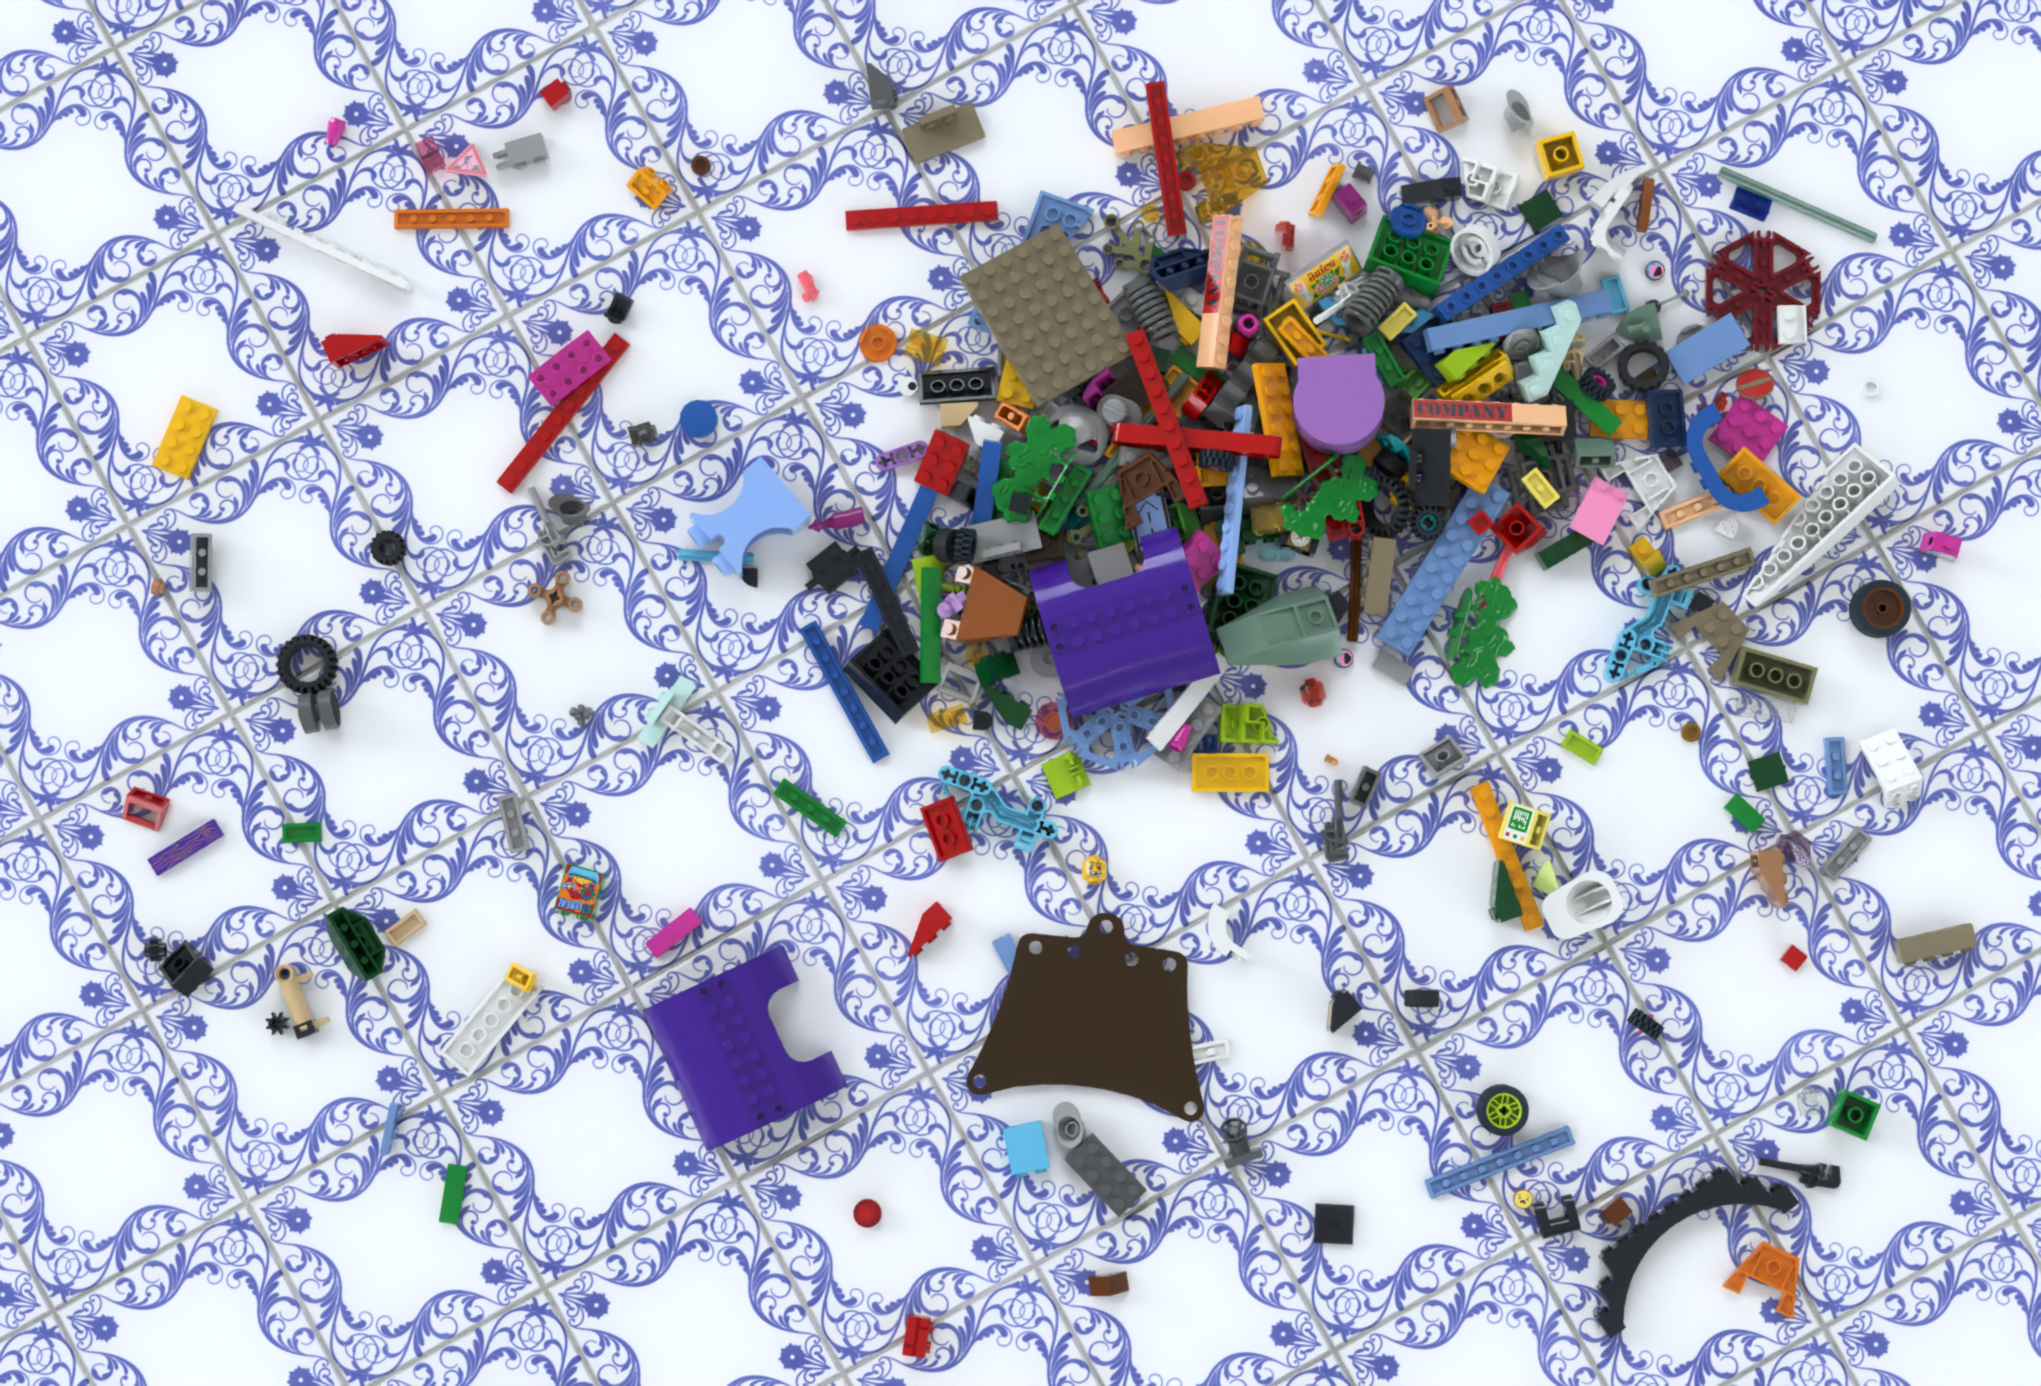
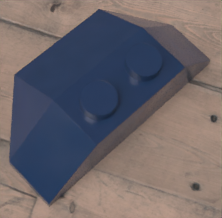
[1149,247,1210,293]

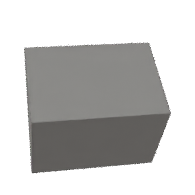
[1418,735,1469,780]

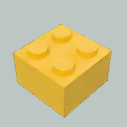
[1534,131,1585,182]

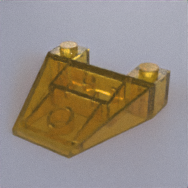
[1175,142,1268,225]

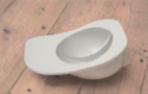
[1542,871,1624,939]

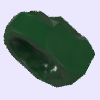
[918,521,942,556]

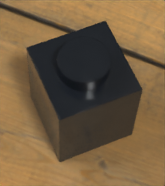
[1008,491,1033,515]

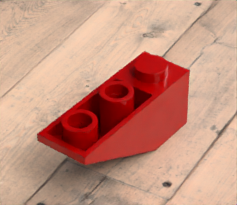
[908,901,952,957]

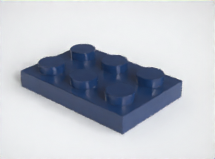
[1645,389,1687,448]

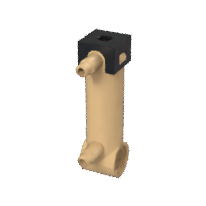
[274,964,330,1039]

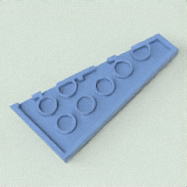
[1021,190,1095,243]

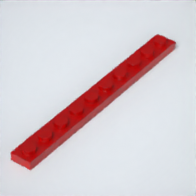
[1125,328,1209,510]
[496,333,630,494]

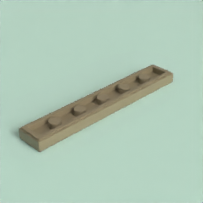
[1648,547,1756,599]

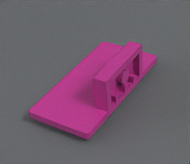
[528,330,611,406]

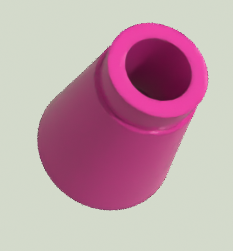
[325,117,346,146]
[1168,723,1192,753]

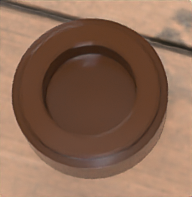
[691,156,711,176]

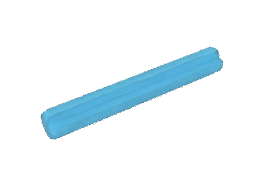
[678,549,754,564]

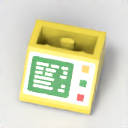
[1498,801,1552,851]

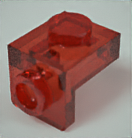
[1697,391,1728,411]

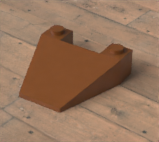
[940,563,1029,644]

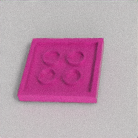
[1708,395,1789,461]

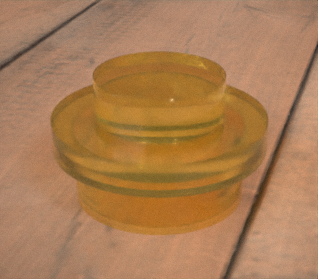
[1141,203,1160,223]

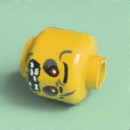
[1082,855,1107,885]

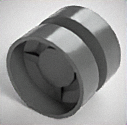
[298,689,341,734]

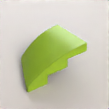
[1218,703,1279,745]

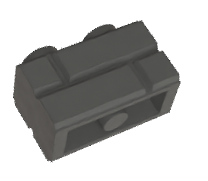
[1347,766,1382,809]

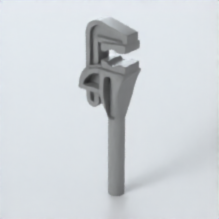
[528,487,573,566]

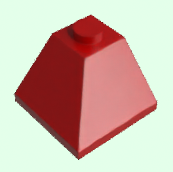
[1490,502,1547,555]

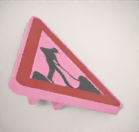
[446,143,488,177]

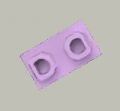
[937,591,967,619]

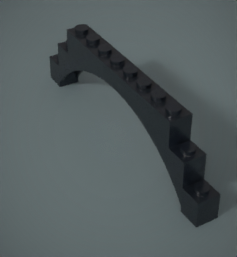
[1594,1166,1799,1339]

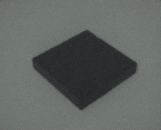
[1313,1203,1354,1245]

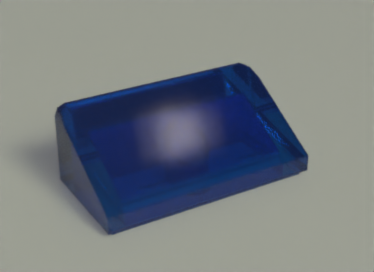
[1729,186,1772,222]

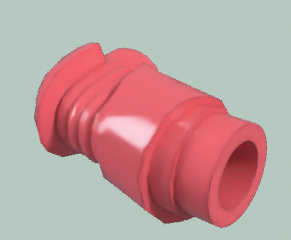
[797,270,819,303]

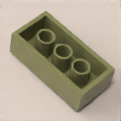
[1729,646,1818,706]

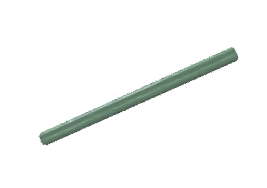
[1718,167,1878,243]
[1075,372,1190,509]

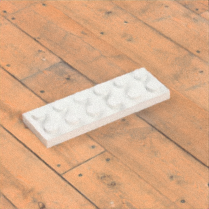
[439,969,544,1077]

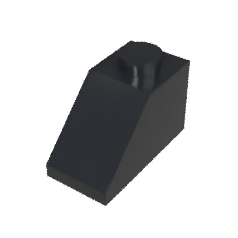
[948,480,976,512]

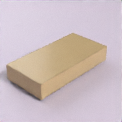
[384,908,427,947]

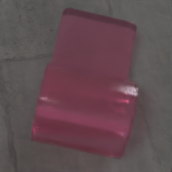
[415,136,447,175]

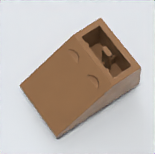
[1749,850,1788,908]

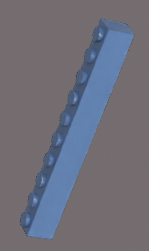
[1423,289,1613,355]

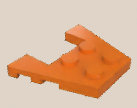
[1722,1241,1800,1319]

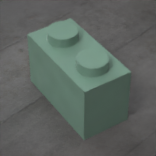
[1572,438,1616,468]

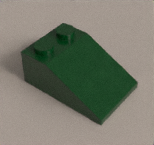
[1488,860,1523,923]

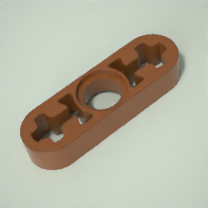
[1636,177,1655,233]

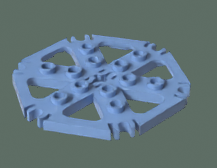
[1056,683,1174,771]

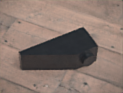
[1401,177,1462,204]

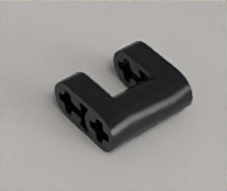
[1533,1194,1581,1239]

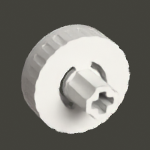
[1450,224,1501,276]

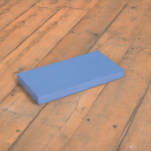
[1665,312,1750,385]

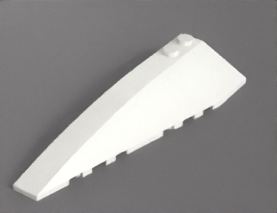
[1742,442,1899,608]

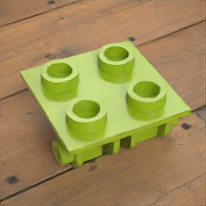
[1041,750,1091,799]

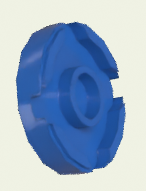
[1389,203,1427,239]
[679,400,718,438]

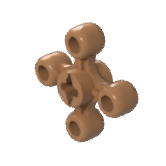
[528,570,583,626]

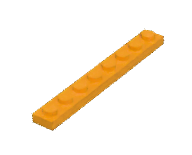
[1469,781,1544,932]

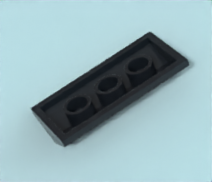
[918,367,996,405]

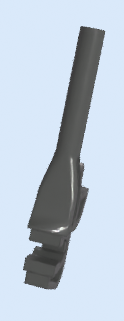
[1321,780,1348,862]

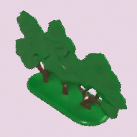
[1280,454,1379,540]

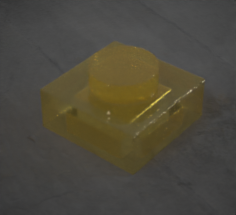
[966,646,985,667]

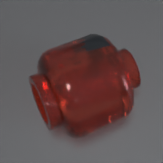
[1299,678,1326,708]

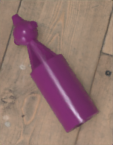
[808,507,866,532]

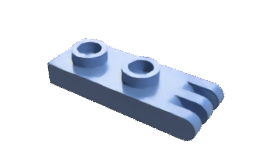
[380,1102,403,1156]

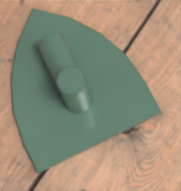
[1615,303,1663,342]

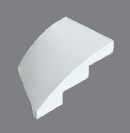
[1462,156,1519,212]

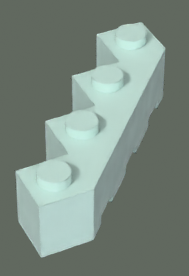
[1517,299,1581,402]

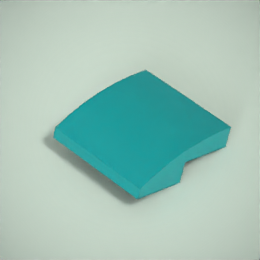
[1375,432,1410,465]

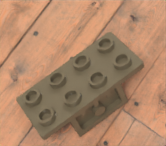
[902,102,985,164]

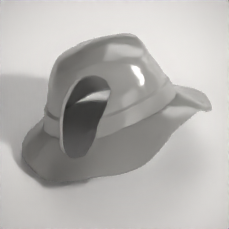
[1527,249,1588,299]
[1048,404,1109,467]

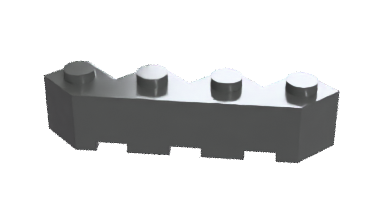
[1202,334,1280,428]

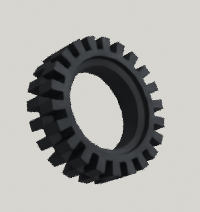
[1361,476,1415,536]
[276,634,339,694]

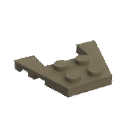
[1668,601,1749,682]

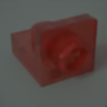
[1275,221,1295,251]

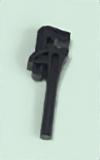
[1758,1158,1841,1189]

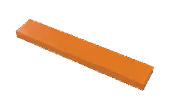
[394,208,510,230]

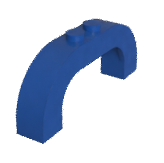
[1686,402,1770,512]

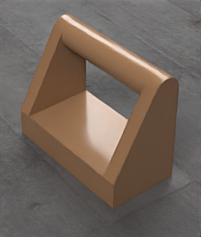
[1423,85,1469,134]

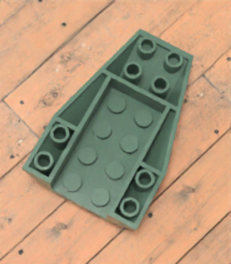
[1215,585,1342,665]

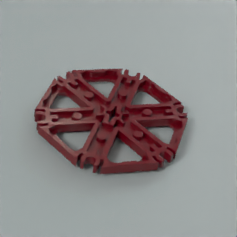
[1705,230,1821,352]

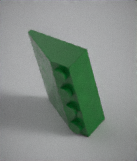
[1362,214,1451,297]

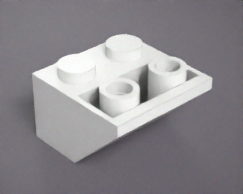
[968,415,1004,451]

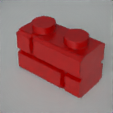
[902,1314,934,1358]

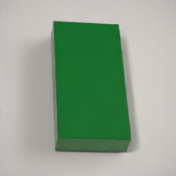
[1723,793,1766,834]
[282,822,322,843]

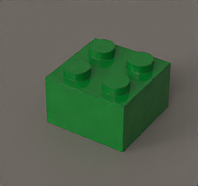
[1825,1088,1881,1141]

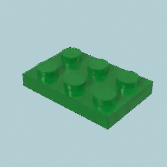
[1084,483,1134,549]

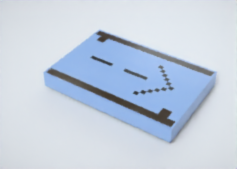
[1132,489,1171,552]

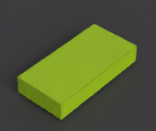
[1560,729,1603,765]

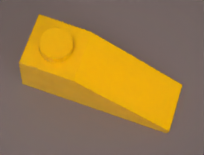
[1164,290,1201,349]

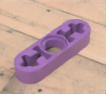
[875,441,928,472]

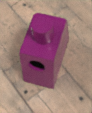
[1331,183,1367,225]

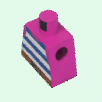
[1919,531,1962,562]

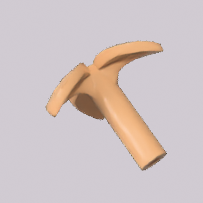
[1424,207,1454,235]

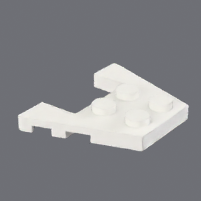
[1598,453,1677,531]

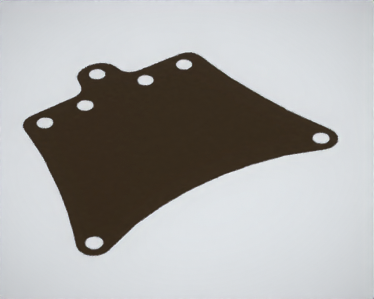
[966,913,1204,1122]

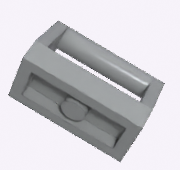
[937,661,981,705]

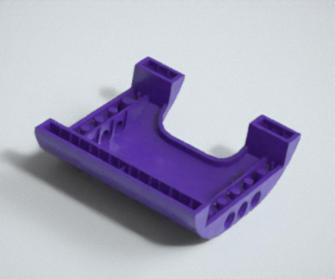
[1029,526,1221,718]
[643,946,847,1151]

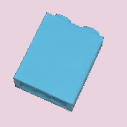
[1003,1120,1050,1177]

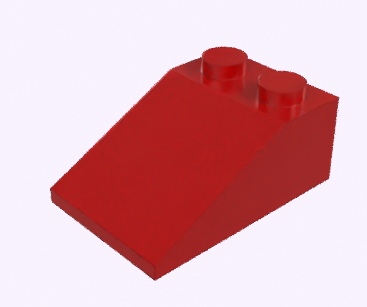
[321,333,390,369]

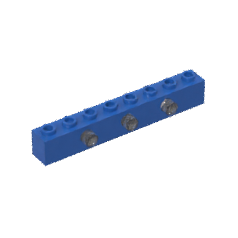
[1432,224,1571,325]

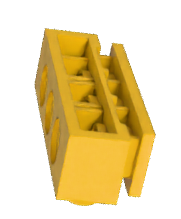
[1435,347,1515,402]

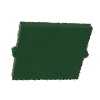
[1518,189,1563,233]
[1747,752,1789,792]

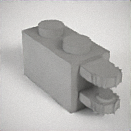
[492,132,549,170]

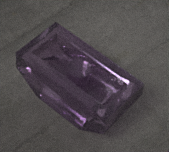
[1775,830,1811,870]

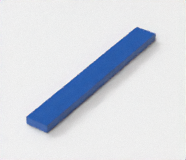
[859,485,938,632]
[799,620,890,763]

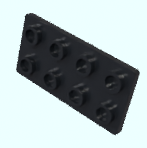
[1408,428,1451,506]

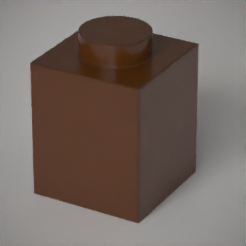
[1599,1195,1633,1226]

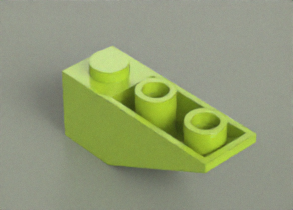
[1435,342,1496,383]

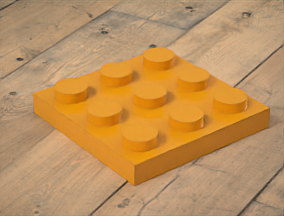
[1451,431,1510,495]

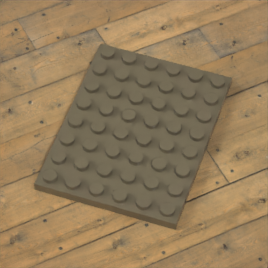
[959,224,1133,408]

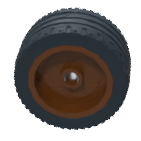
[1849,580,1911,638]

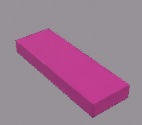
[645,907,702,958]

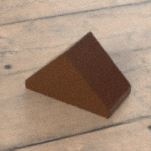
[1088,1271,1129,1296]

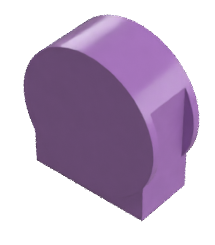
[1293,353,1385,455]

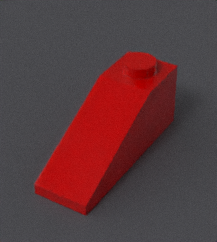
[1180,370,1224,421]

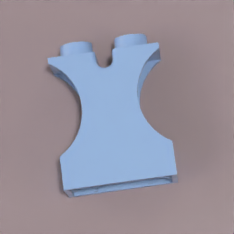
[687,457,811,579]

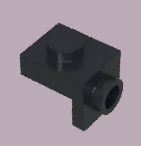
[604,292,634,324]

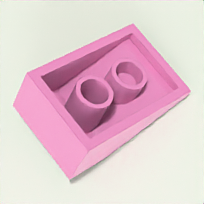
[1569,476,1629,545]

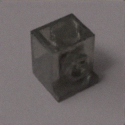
[627,421,658,448]

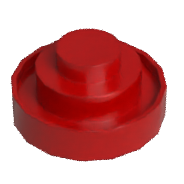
[853,1199,882,1228]

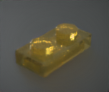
[926,704,968,733]

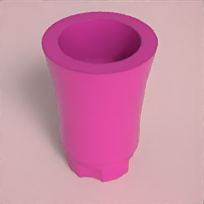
[1233,314,1259,342]

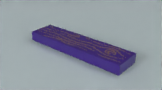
[147,819,224,876]

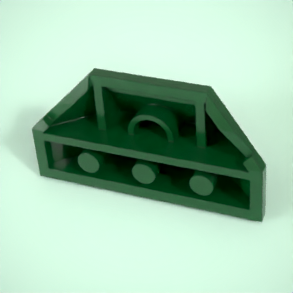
[325,907,386,982]

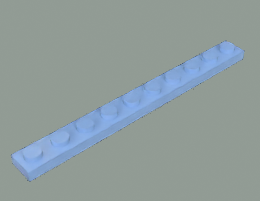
[1216,404,1253,596]

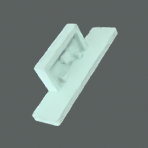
[638,675,696,748]

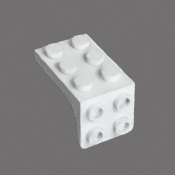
[1590,182,1633,260]
[1859,728,1923,809]

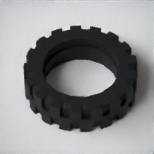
[1617,340,1669,393]

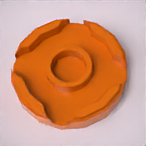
[859,324,897,363]

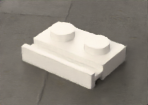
[1777,305,1807,344]

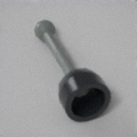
[1645,289,1690,313]

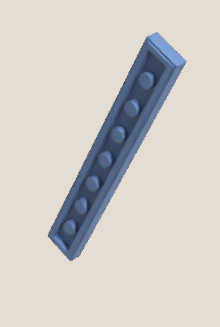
[1424,1125,1575,1199]

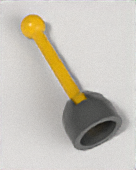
[1316,327,1360,349]

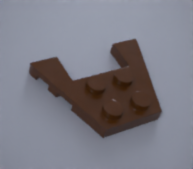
[1117,452,1185,531]

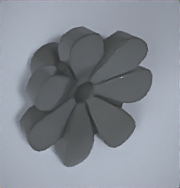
[569,704,595,726]

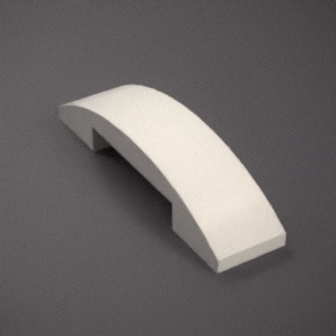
[659,704,733,764]

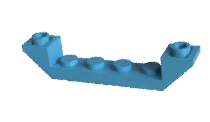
[1317,298,1433,336]

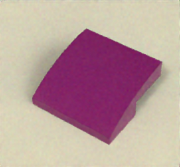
[1082,366,1116,413]

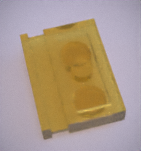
[903,328,948,366]

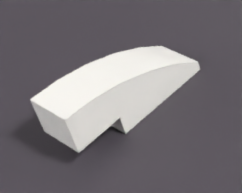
[1588,166,1643,212]

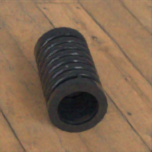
[1008,612,1049,652]

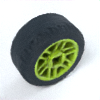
[1476,1084,1529,1136]

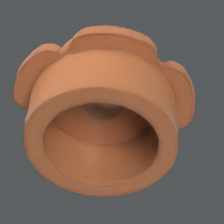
[151,578,166,597]

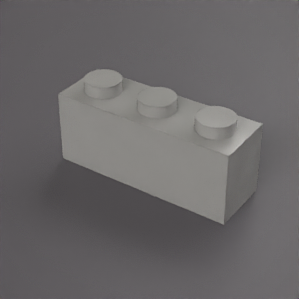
[189,533,212,592]

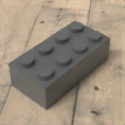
[1065,1132,1147,1217]

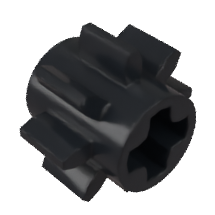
[1496,388,1520,403]
[144,938,167,962]
[265,1012,290,1035]

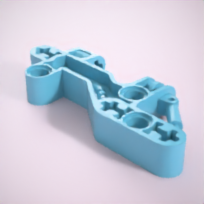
[1603,565,1694,683]
[938,766,1058,853]

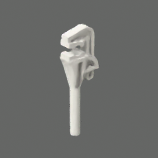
[1313,276,1368,325]

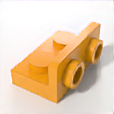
[626,166,674,210]

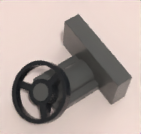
[1220,1118,1263,1169]

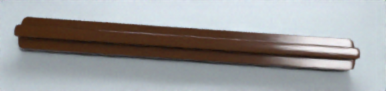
[1347,528,1362,642]

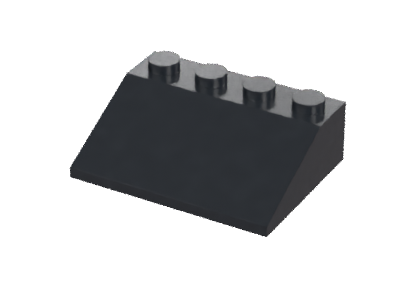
[842,628,939,724]

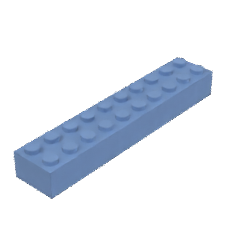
[1374,482,1510,658]

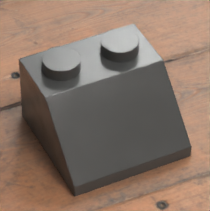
[866,63,898,110]

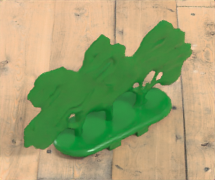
[991,415,1077,523]
[1446,576,1518,688]

